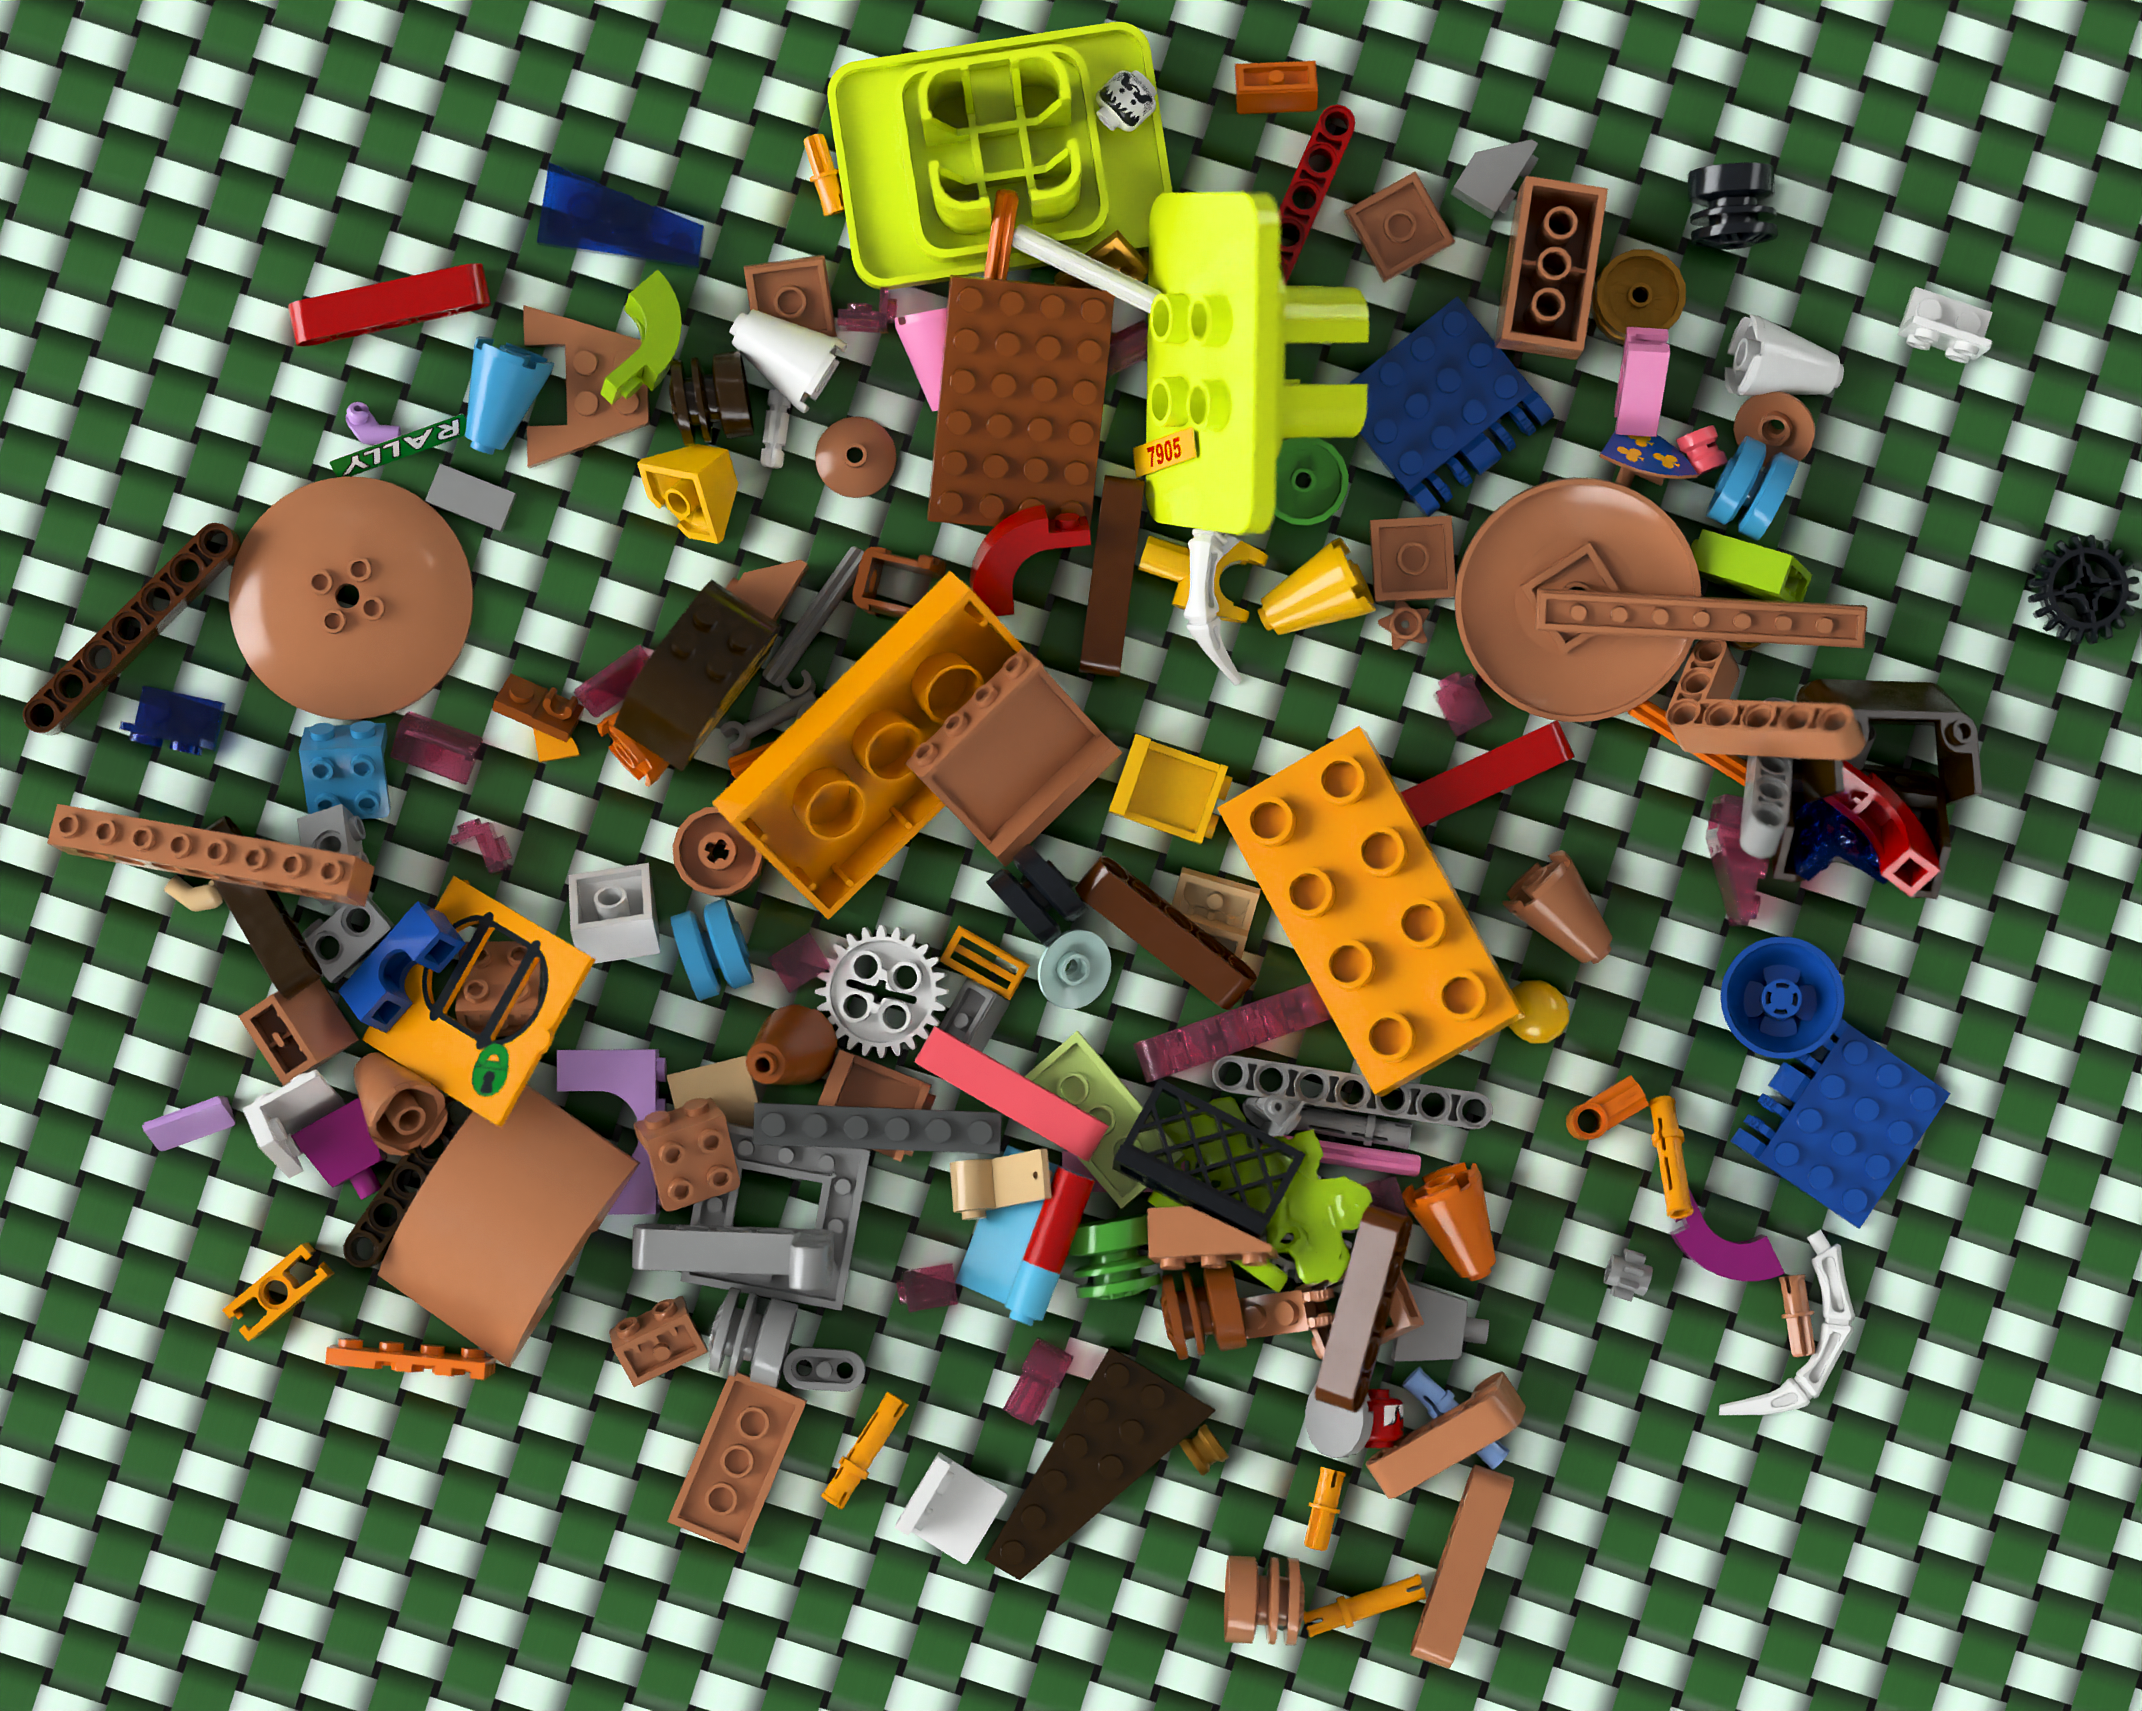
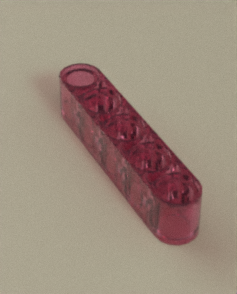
[1133,982,1332,1083]

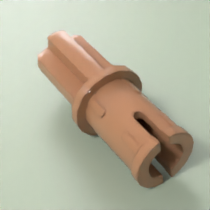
[1779,1274,1816,1357]

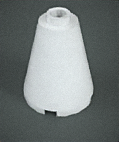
[729,309,847,413]
[1724,314,1844,396]

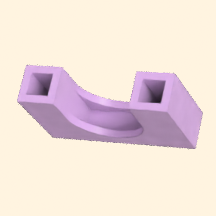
[557,1049,667,1215]

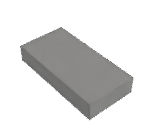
[425,464,517,532]

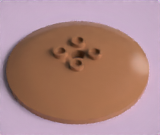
[229,477,474,720]
[1454,478,1701,722]

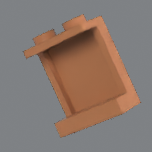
[817,1049,936,1162]

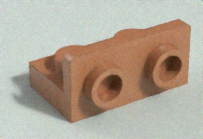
[609,1296,708,1387]

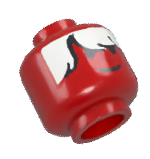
[1364,1389,1404,1448]

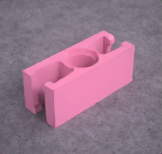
[1614,327,1670,437]

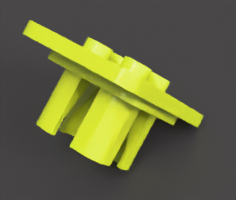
[827,22,1173,290]
[1145,193,1369,534]

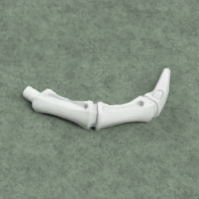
[1183,528,1242,686]
[1719,1229,1855,1415]

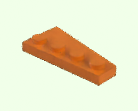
[325,1338,496,1380]

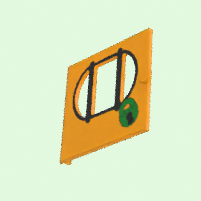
[362,875,596,1127]

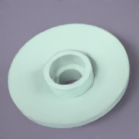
[1038,929,1111,1009]

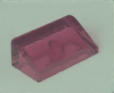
[574,645,650,718]
[390,711,483,785]

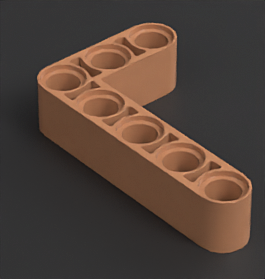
[1665,640,1866,760]

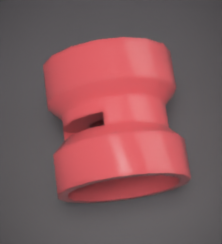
[1676,425,1728,476]

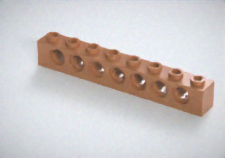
[47,804,375,907]

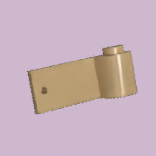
[950,1149,1053,1220]

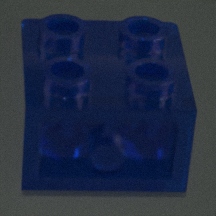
[119,686,225,756]
[1790,799,1889,885]

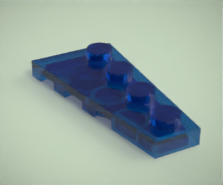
[537,162,705,269]

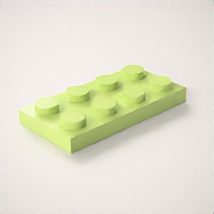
[1024,1031,1185,1209]

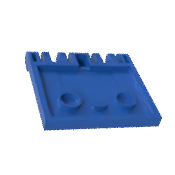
[1348,296,1554,517]
[1730,1018,1951,1229]

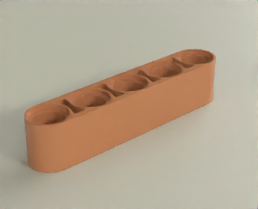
[1410,1464,1514,1669]

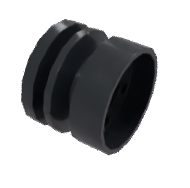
[1687,162,1778,249]

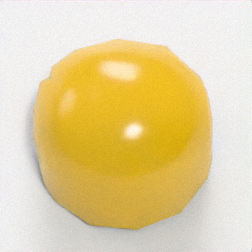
[1508,980,1570,1043]

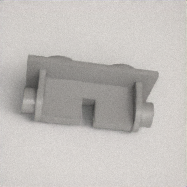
[1242,1094,1305,1136]

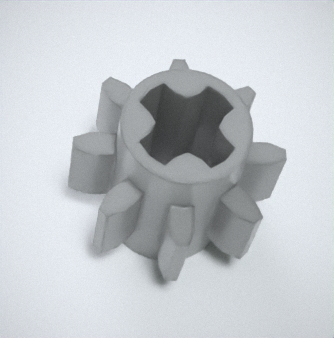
[1603,1248,1653,1302]

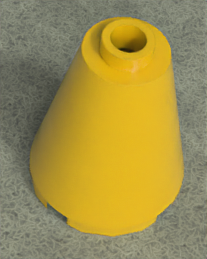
[1257,537,1376,635]

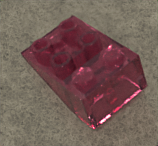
[1705,794,1769,927]

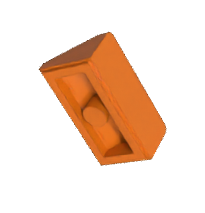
[1235,61,1318,114]

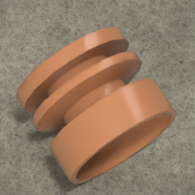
[1224,1555,1305,1645]

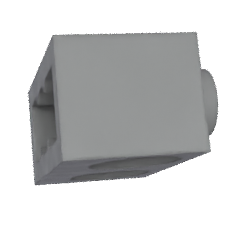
[302,896,395,983]

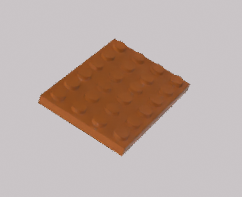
[927,275,1115,528]

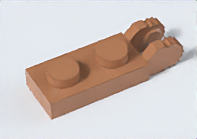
[1239,1287,1335,1339]

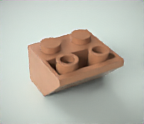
[238,979,360,1086]

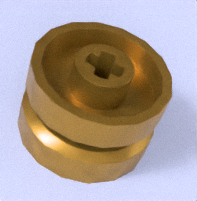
[1591,249,1686,345]

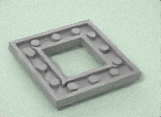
[680,1122,871,1311]

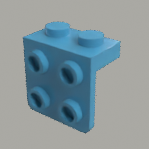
[299,721,391,819]

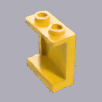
[1108,734,1233,845]

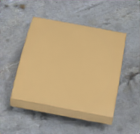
[1172,867,1261,959]
[666,1055,760,1127]

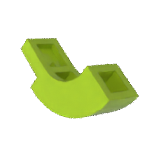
[600,269,682,405]

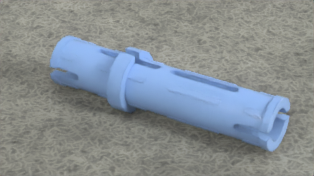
[1402,1366,1510,1470]

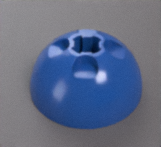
[1721,937,1844,1059]

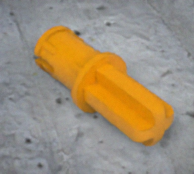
[804,133,845,217]
[1304,1467,1346,1551]

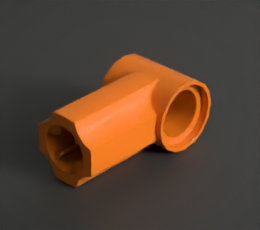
[1566,1075,1649,1140]

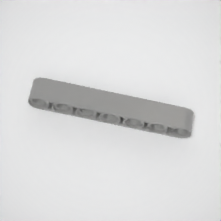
[1211,1055,1493,1129]

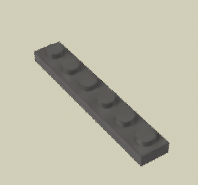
[753,1103,1002,1154]

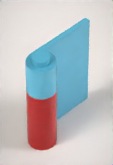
[955,1145,1095,1326]

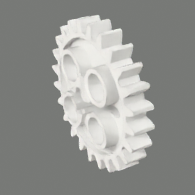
[815,925,949,1058]

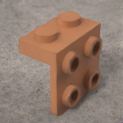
[633,1098,740,1212]

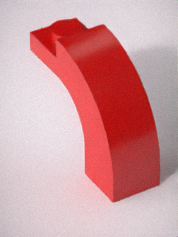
[970,505,1091,616]
[1824,760,1940,897]

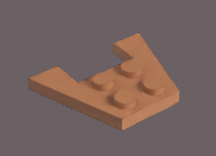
[523,305,650,469]

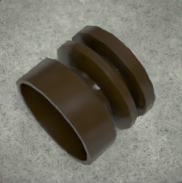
[669,350,754,446]

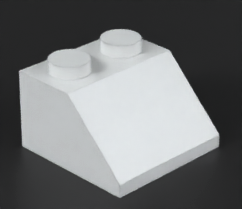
[568,863,660,964]

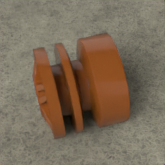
[1160,1262,1247,1360]

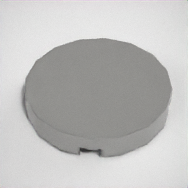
[1305,1385,1373,1458]

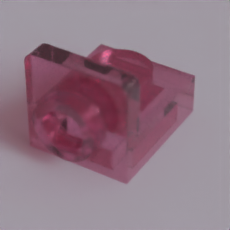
[837,288,897,334]
[1433,671,1493,738]
[896,1263,959,1313]

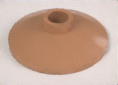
[1734,392,1815,467]
[815,417,896,498]

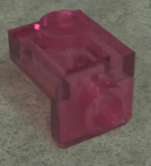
[450,818,512,875]

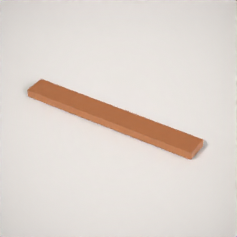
[1535,588,1868,648]

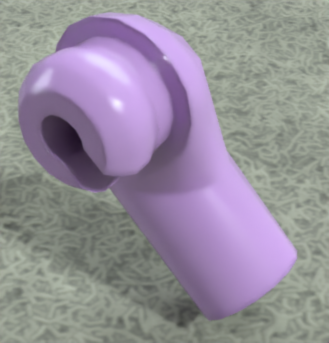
[346,402,401,445]

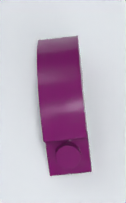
[1665,1189,1785,1281]

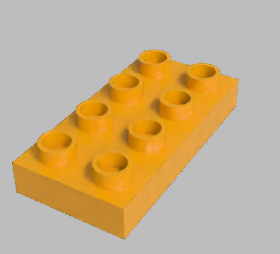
[712,571,1024,920]
[1217,726,1525,1097]

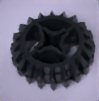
[2027,535,2140,645]

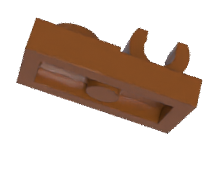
[492,673,585,742]

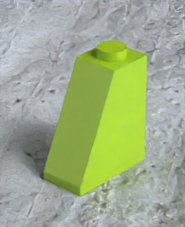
[1690,529,1812,602]

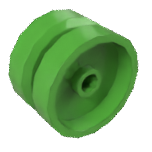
[1274,438,1349,526]

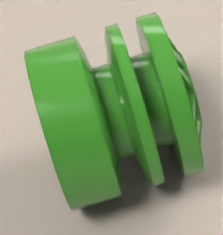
[1069,1214,1162,1300]

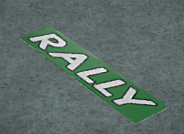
[329,414,466,477]

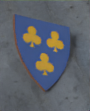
[1599,431,1698,488]

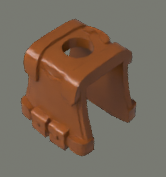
[852,547,947,619]

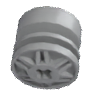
[708,1287,799,1388]

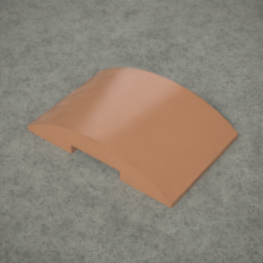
[377,1084,640,1367]

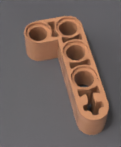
[1366,1372,1526,1499]

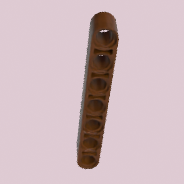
[23,523,241,736]

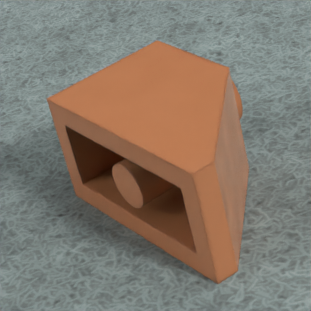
[726,560,809,621]

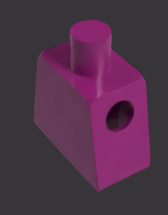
[291,1098,388,1200]

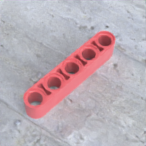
[914,1026,1109,1162]

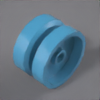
[1706,435,1799,541]
[670,898,755,1001]

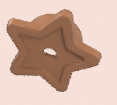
[1378,601,1430,650]

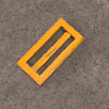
[940,926,1030,1000]

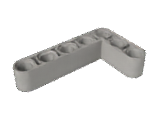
[1740,697,1876,858]
[632,1224,834,1290]

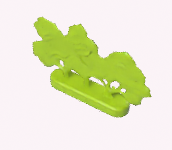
[1146,1096,1372,1293]

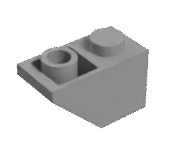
[1451,139,1539,220]

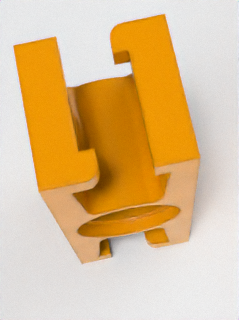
[222,1242,334,1342]

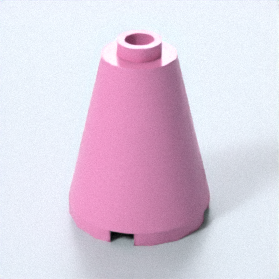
[894,308,947,411]

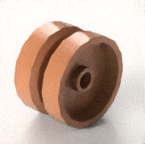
[672,807,766,897]

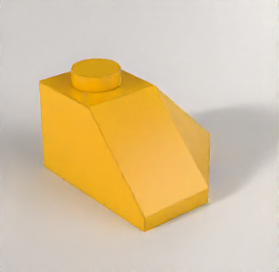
[637,444,738,544]

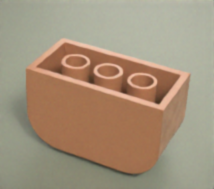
[1495,176,1608,360]

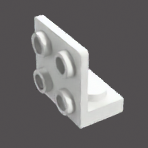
[1897,287,1993,363]
[242,1070,345,1179]
[895,1452,1007,1564]

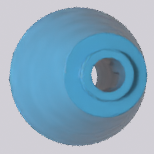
[465,336,555,455]

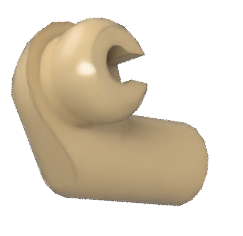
[164,875,223,912]

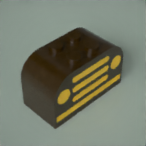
[614,580,782,771]

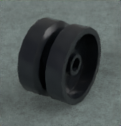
[986,844,1088,948]

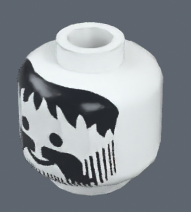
[1096,70,1157,132]

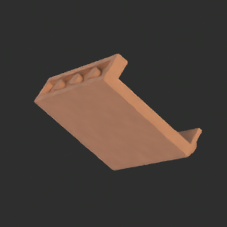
[905,648,1122,867]

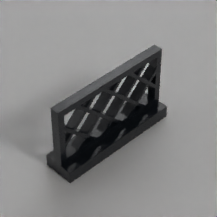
[1112,1078,1305,1240]

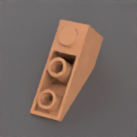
[1147,1206,1278,1270]

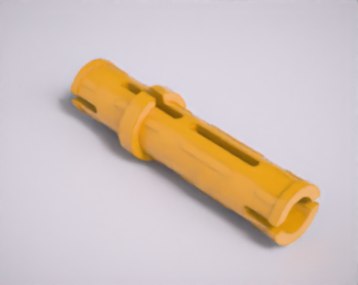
[1649,1096,1693,1219]
[821,1391,909,1510]
[1303,1574,1427,1638]

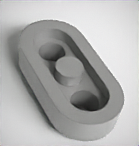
[783,1347,866,1392]

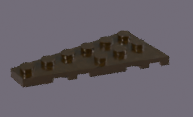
[985,1346,1216,1581]

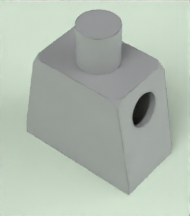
[1391,1281,1489,1361]

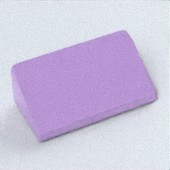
[142,1096,236,1151]

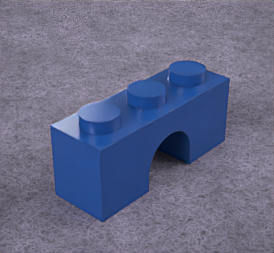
[338,901,466,1033]

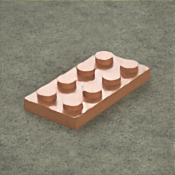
[667,1371,808,1553]

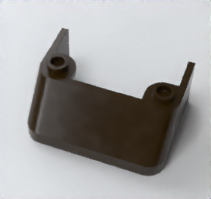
[1797,679,1982,806]

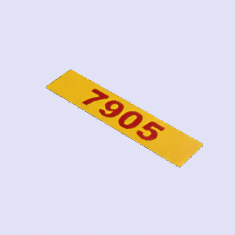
[1133,426,1196,478]

